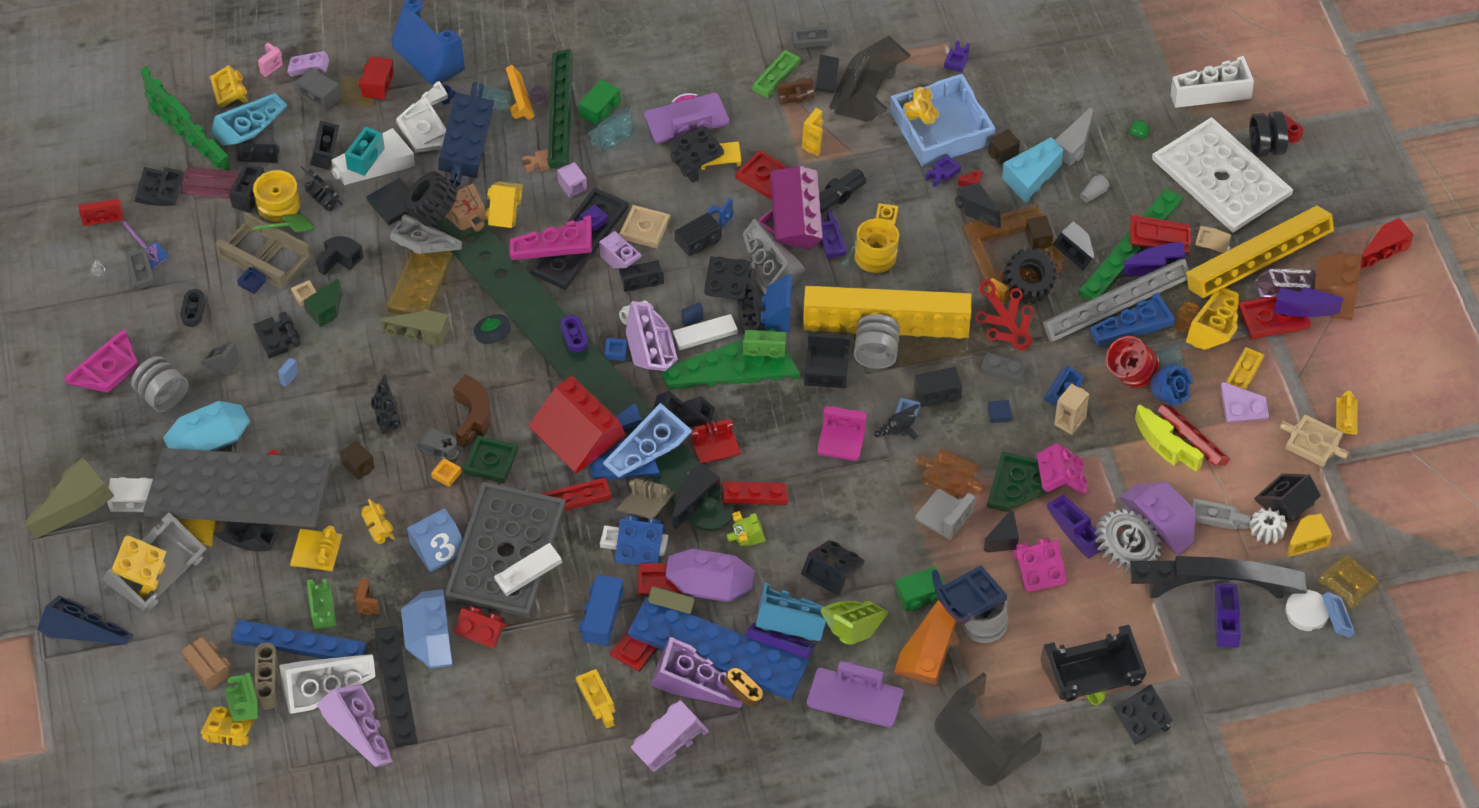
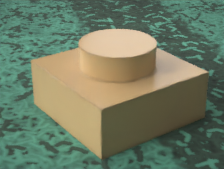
[291,280,316,307]

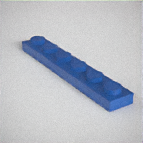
[232,620,367,659]

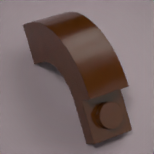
[453,374,491,448]

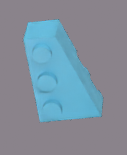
[1002,137,1063,204]

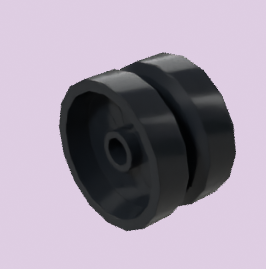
[1249,111,1288,157]

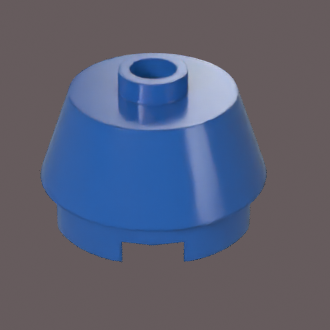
[1151,363,1193,405]

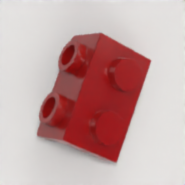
[453,606,508,648]

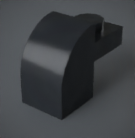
[316,236,364,275]

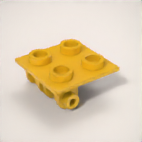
[290,526,342,572]
[200,707,255,747]

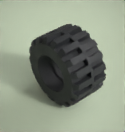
[404,171,457,227]
[1002,248,1057,304]

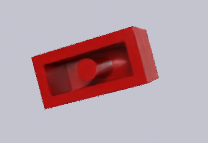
[358,56,394,100]

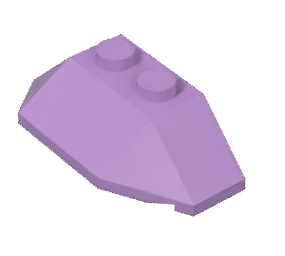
[626,301,678,371]

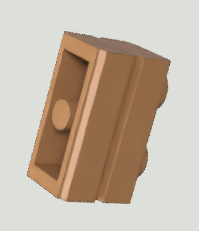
[181,637,231,691]

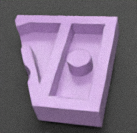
[1220,382,1269,424]

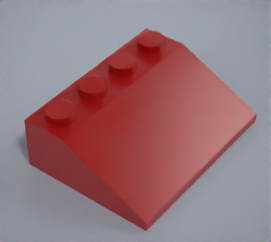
[528,376,626,474]

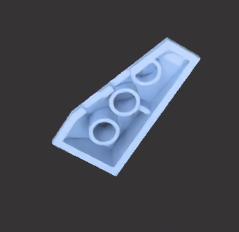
[603,403,692,478]

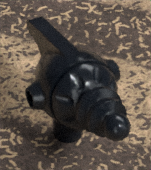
[874,404,920,440]

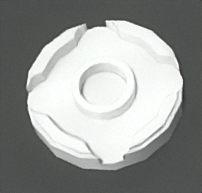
[1285,590,1329,631]

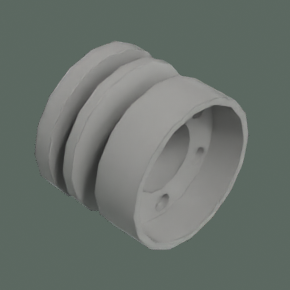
[853,314,900,369]
[131,356,189,412]
[962,600,1008,643]

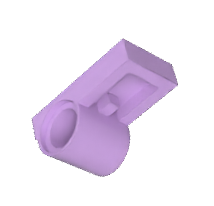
[287,51,329,77]

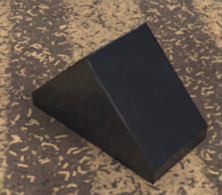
[984,510,1019,553]

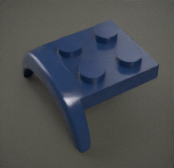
[932,565,1007,624]

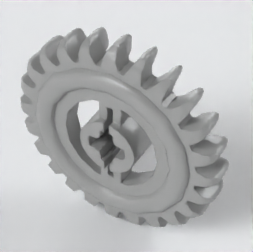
[1094,508,1162,573]

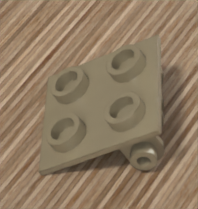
[616,478,675,519]

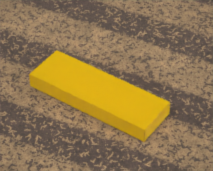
[1220,347,1265,396]

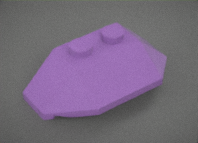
[1120,481,1196,556]
[665,549,755,602]

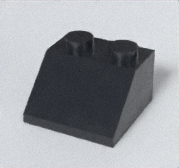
[1254,473,1321,521]

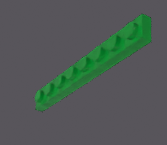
[1079,188,1183,301]

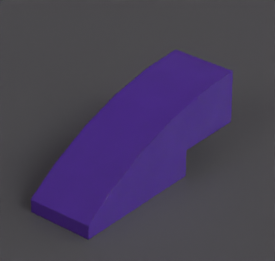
[1123,242,1185,277]
[1274,287,1343,317]
[1047,494,1104,559]
[1214,584,1241,648]

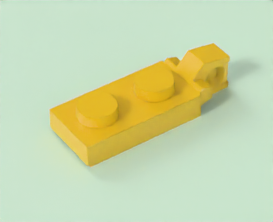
[575,669,615,729]

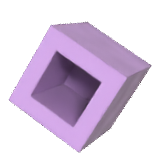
[557,162,587,198]

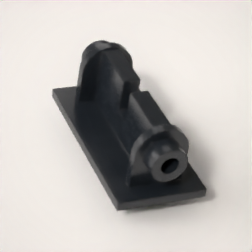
[237,142,280,163]

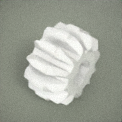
[1249,507,1287,545]

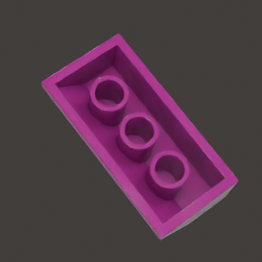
[770,166,823,250]

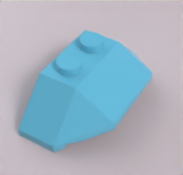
[163,401,250,451]

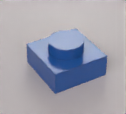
[604,338,628,361]

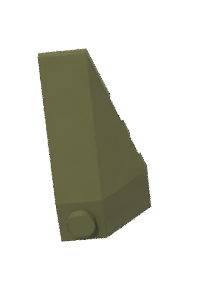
[24,457,114,539]

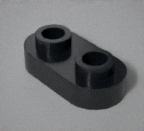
[180,289,206,327]

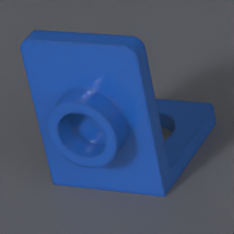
[707,198,734,229]

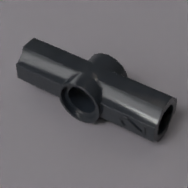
[819,169,866,213]

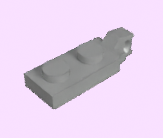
[1191,499,1251,530]

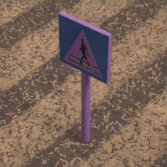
[123,221,169,270]

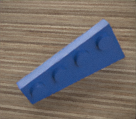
[1090,293,1175,347]

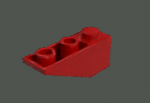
[1360,218,1414,269]

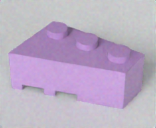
[631,700,709,772]

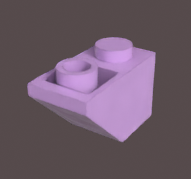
[599,231,641,269]

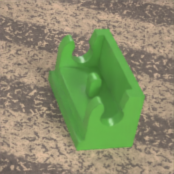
[306,579,336,630]
[225,673,258,722]

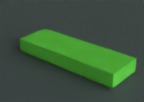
[752,50,801,98]

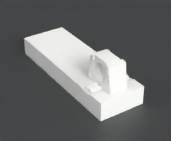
[494,543,562,596]

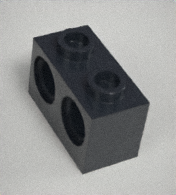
[229,163,265,213]

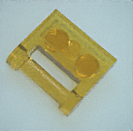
[1319,554,1379,609]

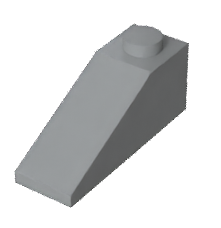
[1055,108,1093,166]

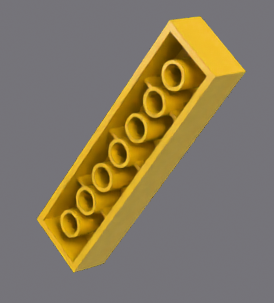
[804,286,972,339]

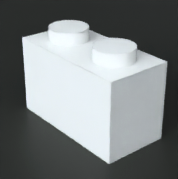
[107,477,153,512]

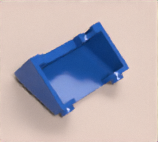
[392,0,465,85]

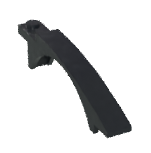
[1130,556,1307,598]

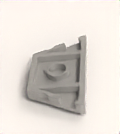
[390,214,462,254]

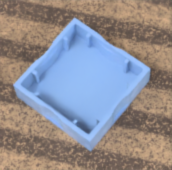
[890,74,996,167]

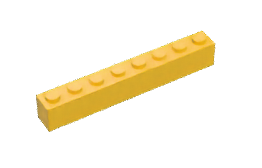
[1186,205,1334,298]

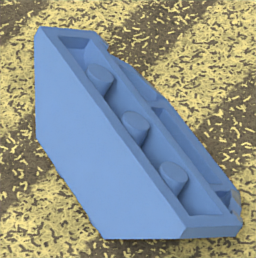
[401,589,452,669]

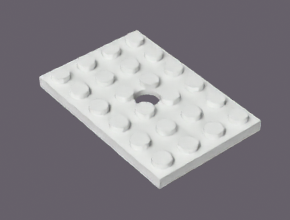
[1152,117,1293,233]

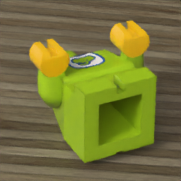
[727,511,766,546]

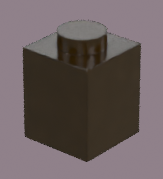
[988,129,1020,164]
[1025,215,1053,250]
[340,441,375,480]

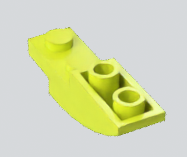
[1135,404,1204,472]

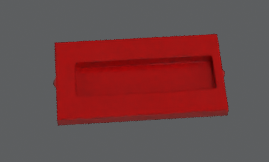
[1130,215,1191,254]
[637,564,687,596]
[610,626,657,672]

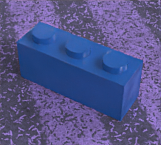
[579,575,624,646]

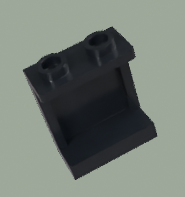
[804,333,850,388]

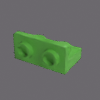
[743,330,787,357]

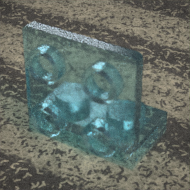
[587,106,633,152]

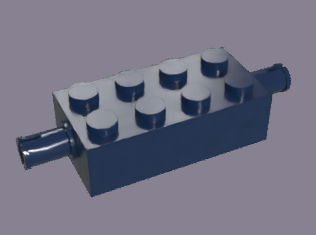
[438,82,494,187]

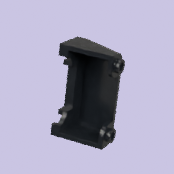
[1040,625,1147,702]

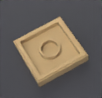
[619,205,671,249]

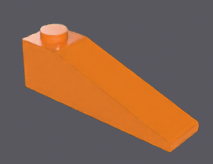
[894,600,957,686]

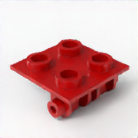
[690,418,741,464]

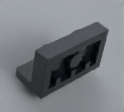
[619,260,664,292]

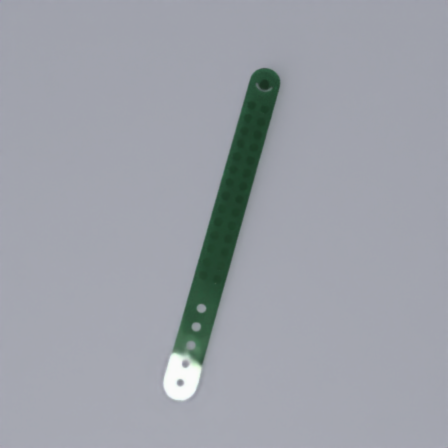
[431,217,734,531]

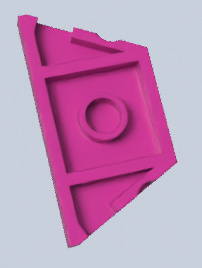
[64,329,139,393]

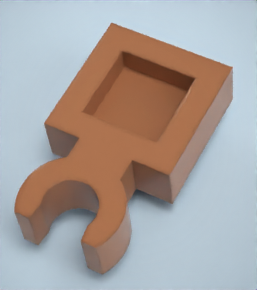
[522,149,550,172]

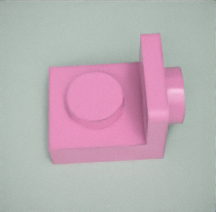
[258,43,283,77]

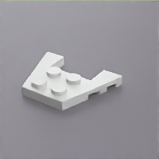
[396,81,448,153]

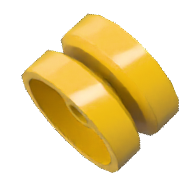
[253,170,301,222]

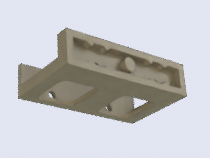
[215,212,312,290]

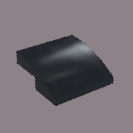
[135,167,184,206]

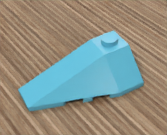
[211,93,287,146]

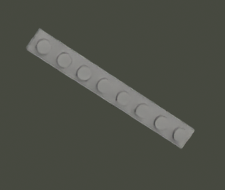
[1043,259,1189,342]

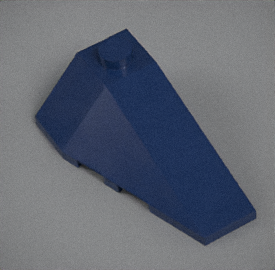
[37,595,134,645]

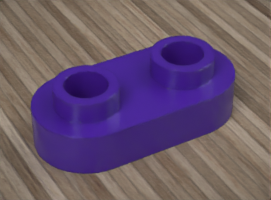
[561,315,588,353]

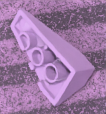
[317,684,392,767]

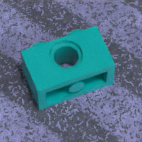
[345,126,385,176]

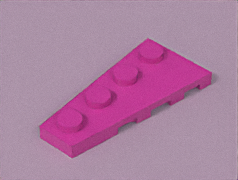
[510,215,592,260]

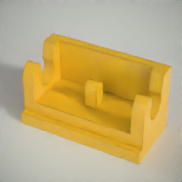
[701,142,741,170]

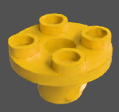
[903,87,939,125]

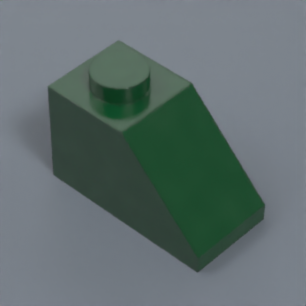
[304,279,342,327]

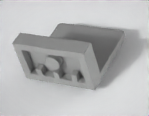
[915,489,975,540]

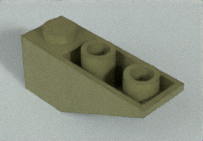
[381,310,450,346]

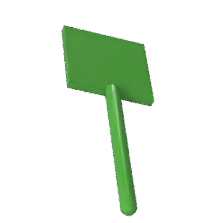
[253,214,315,233]

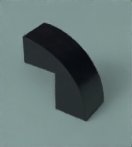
[652,391,715,427]
[213,521,278,551]

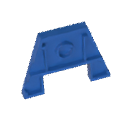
[589,404,661,480]

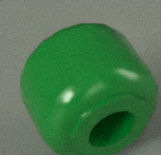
[1128,120,1150,139]

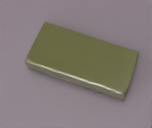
[648,586,694,614]

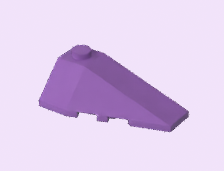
[651,637,743,708]

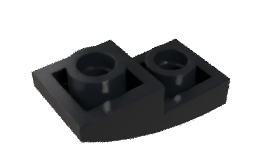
[815,55,839,93]

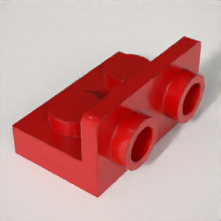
[78,199,124,226]

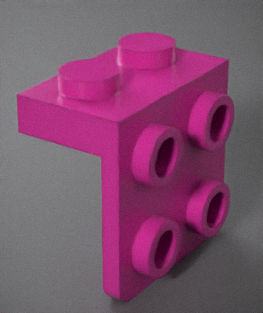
[817,406,867,461]
[1036,443,1088,495]
[1011,537,1067,592]

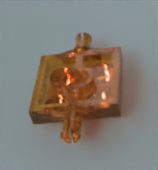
[916,449,985,499]

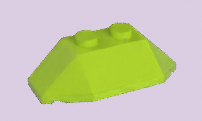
[820,601,889,645]

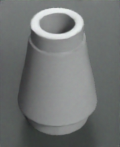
[1080,174,1110,203]

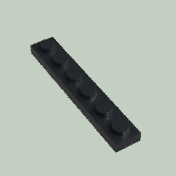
[375,625,418,748]

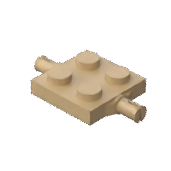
[1280,415,1349,467]

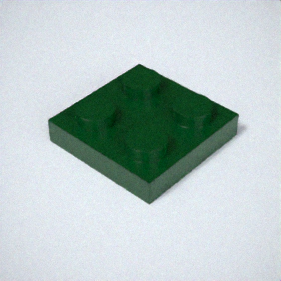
[463,436,518,484]

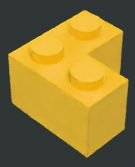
[485,181,523,228]

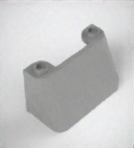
[102,513,206,611]

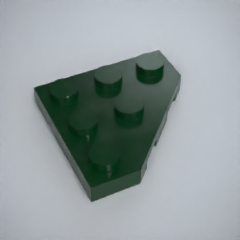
[987,451,1060,512]

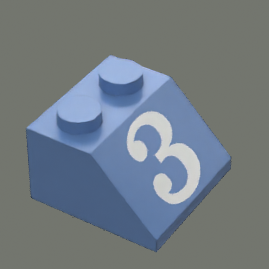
[407,508,463,573]

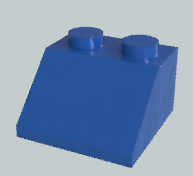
[761,275,791,333]

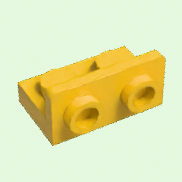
[210,65,248,108]
[802,108,824,156]

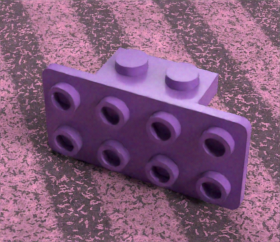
[644,93,729,144]
[807,661,903,728]

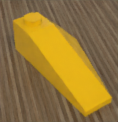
[1186,288,1239,350]

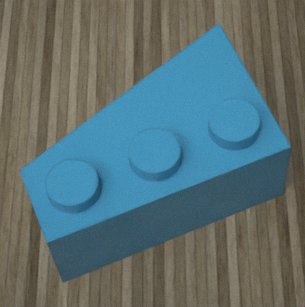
[756,582,826,641]

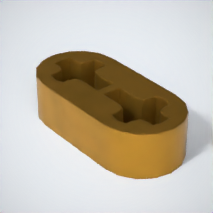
[724,668,763,706]

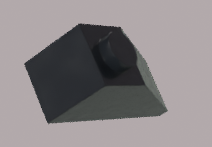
[955,183,1001,229]
[672,463,720,529]

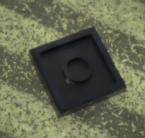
[366,178,410,226]

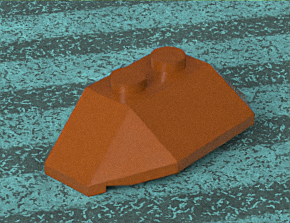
[1314,251,1362,320]

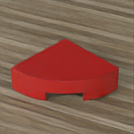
[957,170,983,187]

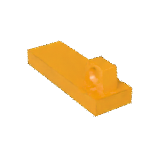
[506,65,535,120]

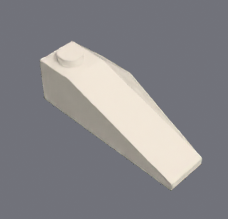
[279,654,375,714]

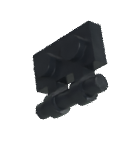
[253,312,301,359]

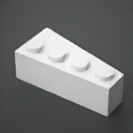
[1170,56,1254,108]

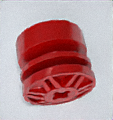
[1106,336,1160,389]

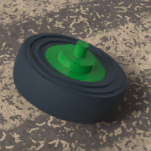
[474,314,511,344]

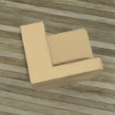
[1195,226,1231,253]

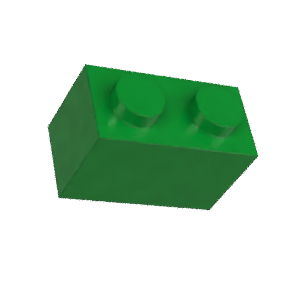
[578,79,621,126]
[895,566,945,612]

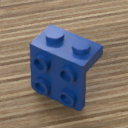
[615,515,666,565]

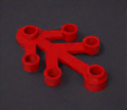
[975,280,1034,351]

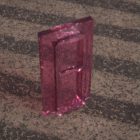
[180,167,240,198]

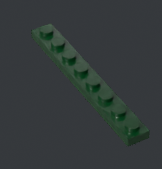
[547,49,573,169]

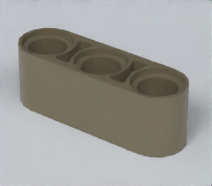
[254,642,278,710]

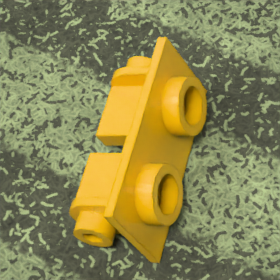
[1336,391,1358,435]
[361,499,395,544]

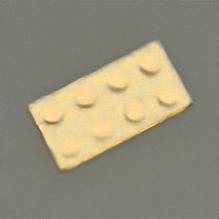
[387,250,453,315]

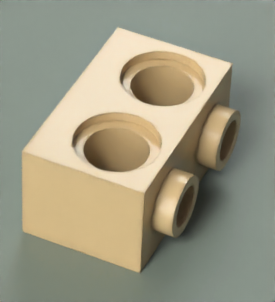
[1054,384,1089,435]

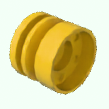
[854,218,899,273]

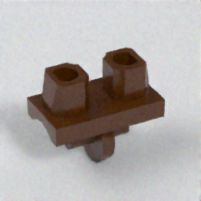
[778,77,814,104]

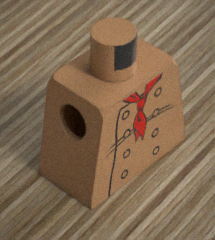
[445,183,486,231]

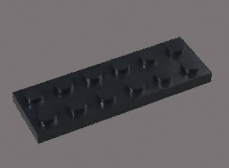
[530,187,629,290]

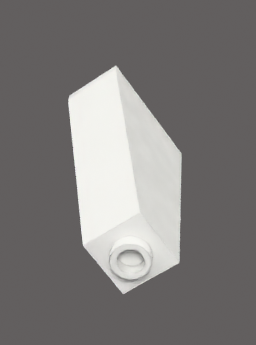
[331,128,415,185]

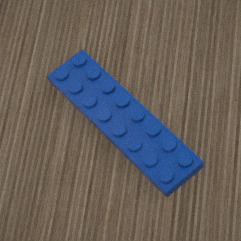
[628,597,809,700]

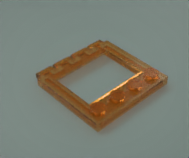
[962,204,1065,285]

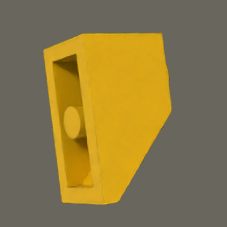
[1287,513,1332,557]

